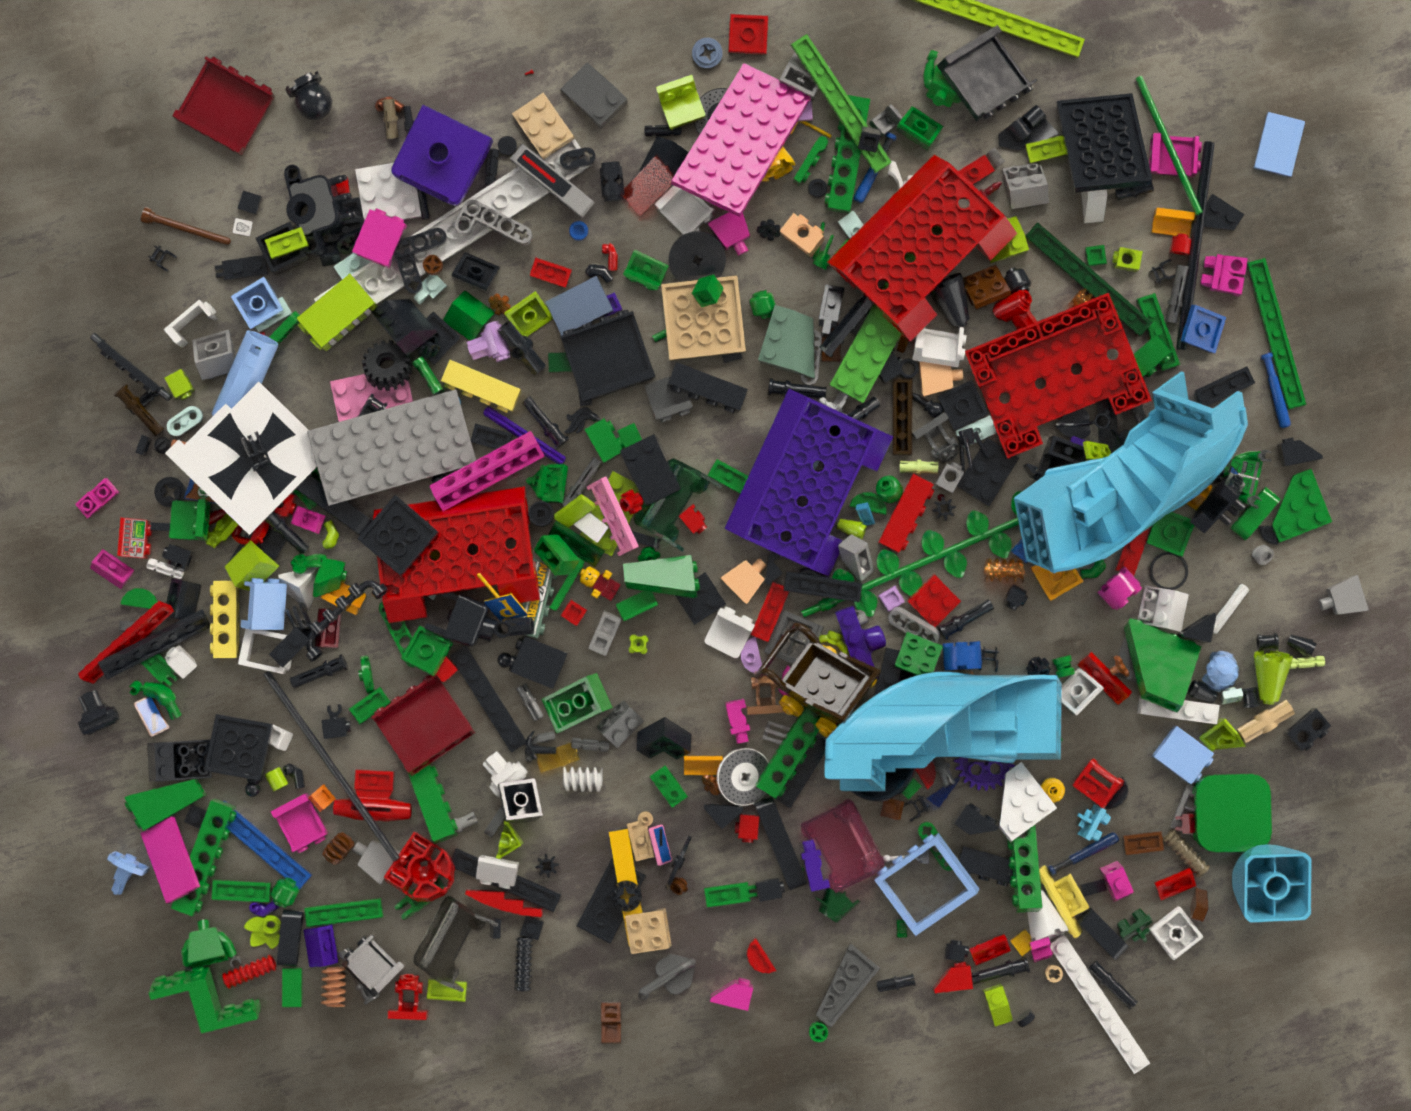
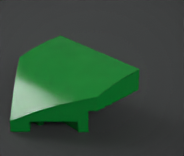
[525,464,568,503]

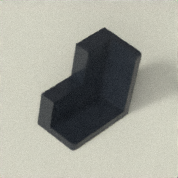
[636,717,692,760]

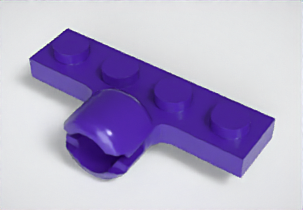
[835,606,886,678]

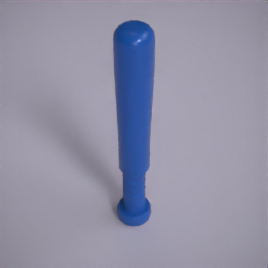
[1261,353,1291,428]

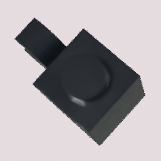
[321,704,351,739]

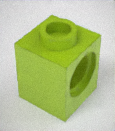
[1112,247,1143,272]
[165,369,195,400]

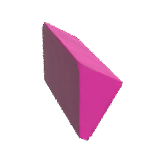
[90,549,134,589]

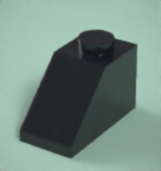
[1277,437,1323,467]

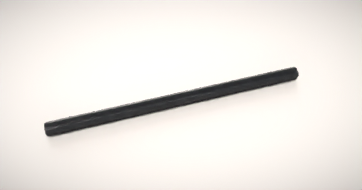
[1176,141,1215,350]

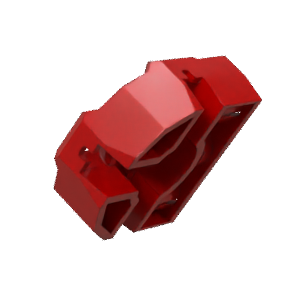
[384,832,455,902]

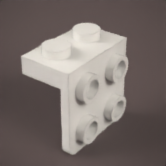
[704,606,755,658]

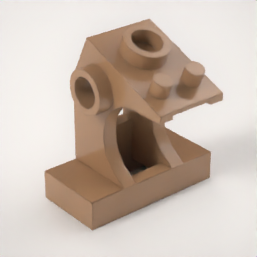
[747,670,785,715]

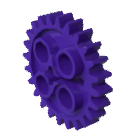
[953,757,1015,791]

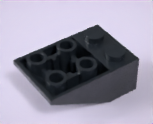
[147,739,212,782]

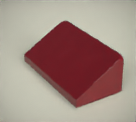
[315,608,341,648]

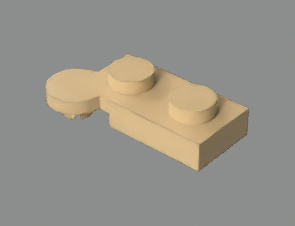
[627,811,655,861]

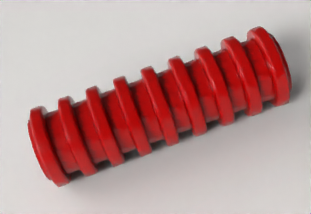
[222,955,277,989]

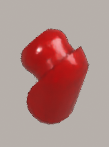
[602,243,618,271]

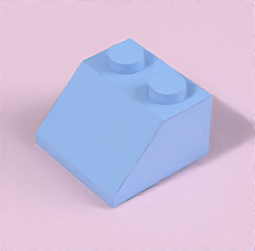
[231,277,284,330]

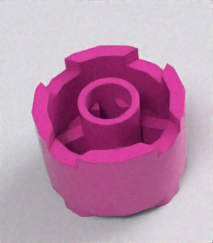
[1097,567,1142,610]

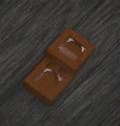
[601,1002,621,1044]

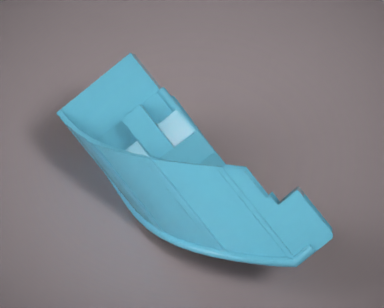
[1014,371,1248,573]
[825,672,1062,791]

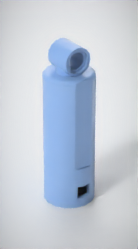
[212,330,278,416]

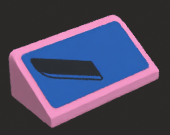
[648,825,672,866]

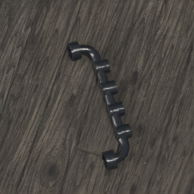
[305,580,388,662]

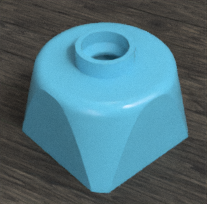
[1232,844,1311,922]

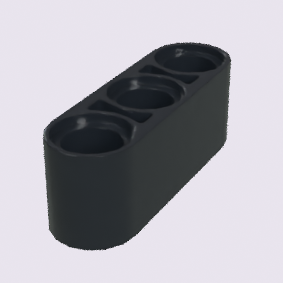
[1077,907,1129,960]
[277,909,303,967]

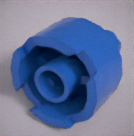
[943,641,982,670]

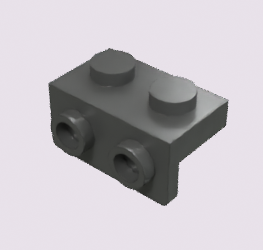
[597,701,644,748]

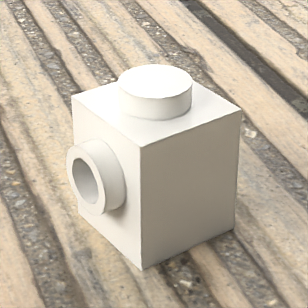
[165,645,197,679]

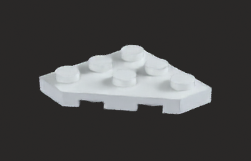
[999,762,1057,842]

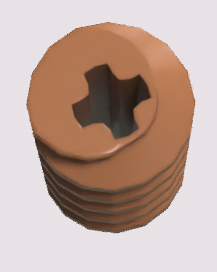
[321,966,346,1007]

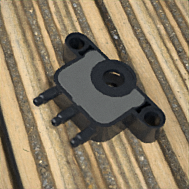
[284,164,356,257]

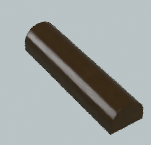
[893,378,913,456]

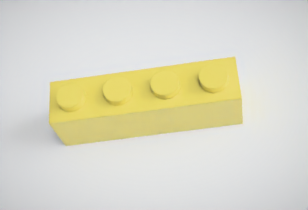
[441,360,521,413]

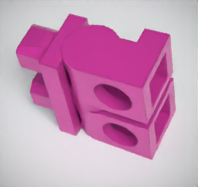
[1200,254,1248,297]
[725,698,750,744]

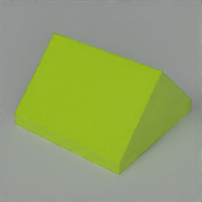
[504,291,553,337]
[225,540,279,591]

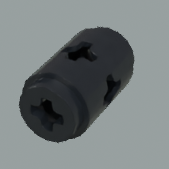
[600,161,625,202]

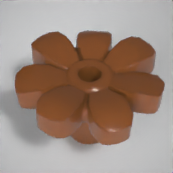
[488,293,511,316]
[1109,655,1130,678]
[702,774,720,796]

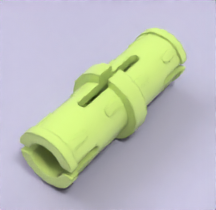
[899,460,938,475]

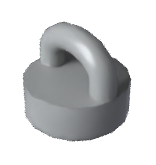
[1252,545,1274,565]

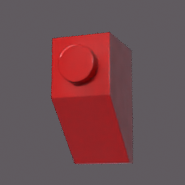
[933,961,973,993]

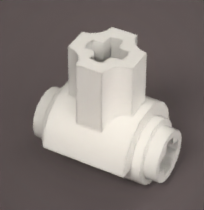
[483,751,528,798]

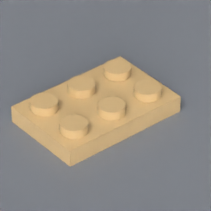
[512,93,575,160]

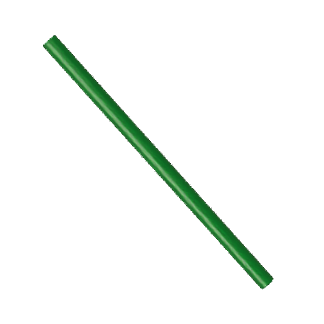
[1135,76,1203,216]

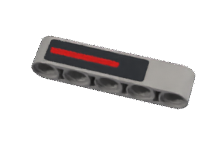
[510,144,594,218]

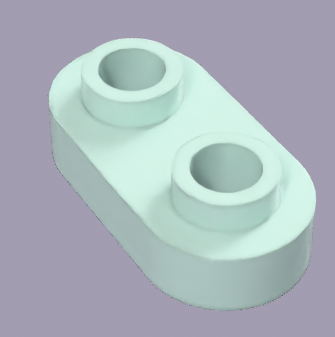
[167,406,203,437]

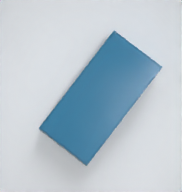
[856,502,875,526]

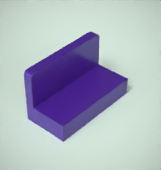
[303,925,339,967]

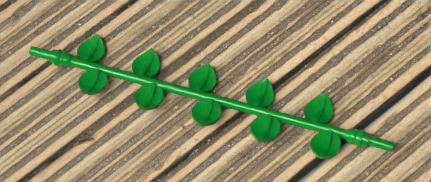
[801,491,1022,618]

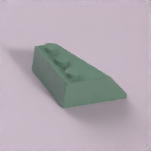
[758,305,815,379]

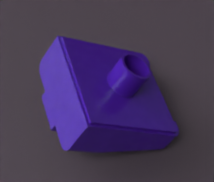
[391,105,493,206]

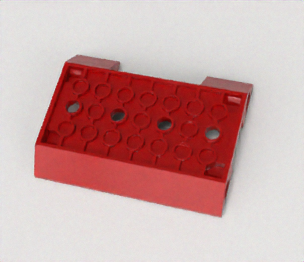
[827,155,1017,342]
[965,293,1152,458]
[373,486,541,623]

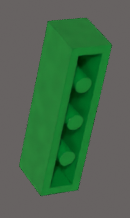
[408,764,458,844]

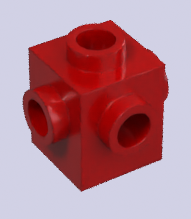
[274,494,297,518]

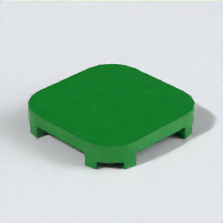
[1192,774,1272,852]

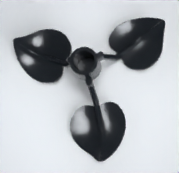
[1056,398,1130,453]

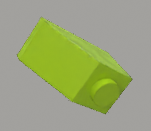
[983,984,1013,1027]

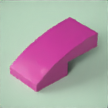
[1030,937,1053,963]

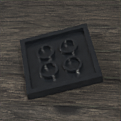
[357,495,440,577]
[204,714,273,782]

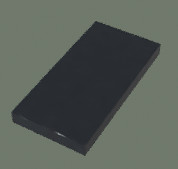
[577,857,646,944]

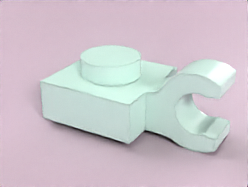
[414,275,447,305]

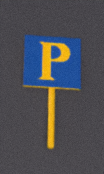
[477,573,528,621]

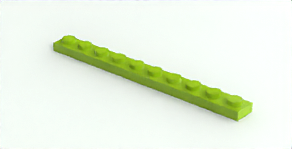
[912,0,1085,58]

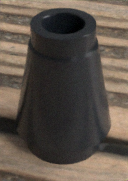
[1287,634,1317,657]
[1187,680,1218,703]

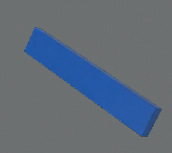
[215,800,312,890]

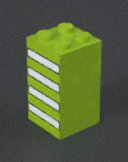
[297,273,378,351]

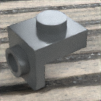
[869,104,903,137]

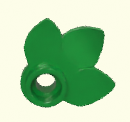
[290,554,327,574]

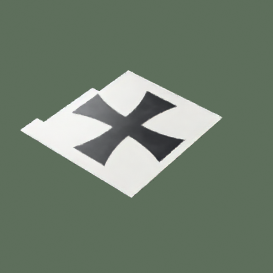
[165,382,317,535]

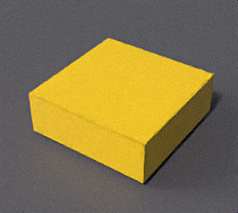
[1010,929,1032,956]

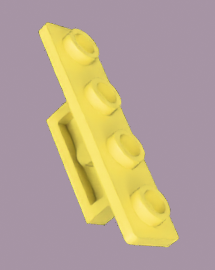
[1039,865,1089,938]

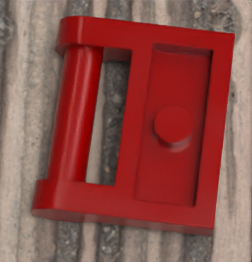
[1072,758,1124,809]

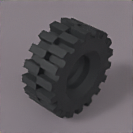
[362,340,413,391]

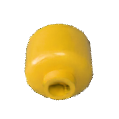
[1040,778,1065,803]

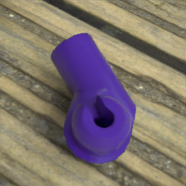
[249,901,279,917]

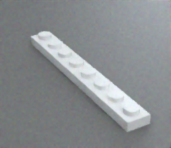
[1050,934,1150,1074]

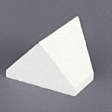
[278,567,318,612]

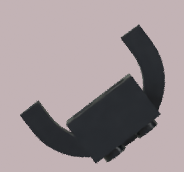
[1023,435,1086,481]

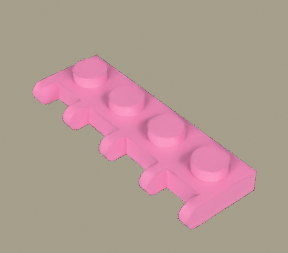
[587,477,639,556]

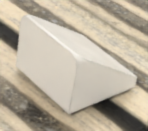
[269,725,293,751]

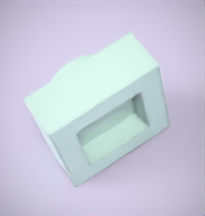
[1221,687,1243,705]

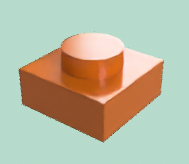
[308,784,336,812]

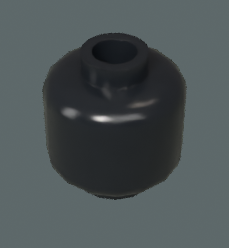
[1004,267,1032,294]

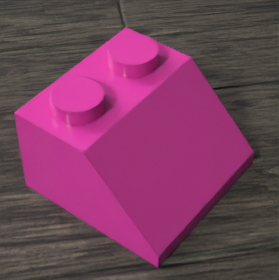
[710,978,753,1011]

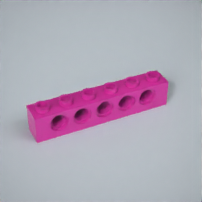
[430,431,544,511]

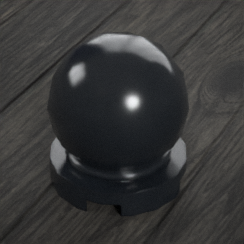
[285,71,333,121]

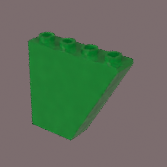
[1124,618,1202,713]

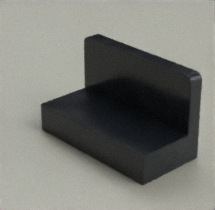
[166,578,201,620]

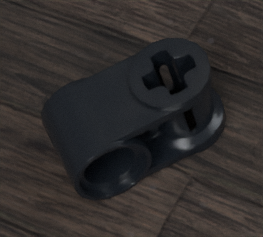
[357,393,388,417]

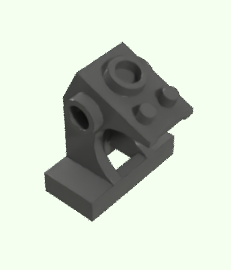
[912,412,959,463]

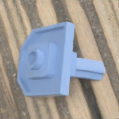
[107,851,150,895]

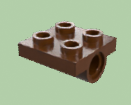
[963,264,1011,309]

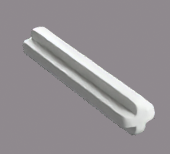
[1213,584,1249,634]

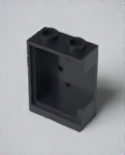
[1190,472,1245,534]

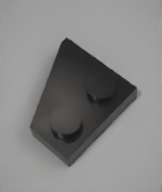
[1192,193,1244,231]

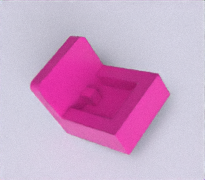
[291,506,325,534]

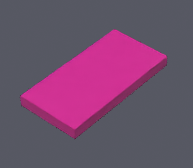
[140,817,200,903]

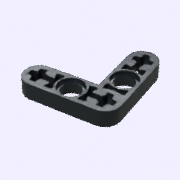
[394,228,447,294]

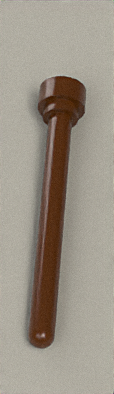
[140,207,231,245]

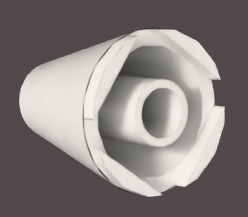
[1027,890,1069,942]

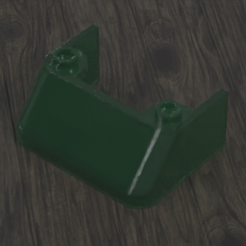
[634,458,722,552]

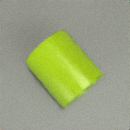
[265,767,288,792]

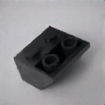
[951,803,999,835]

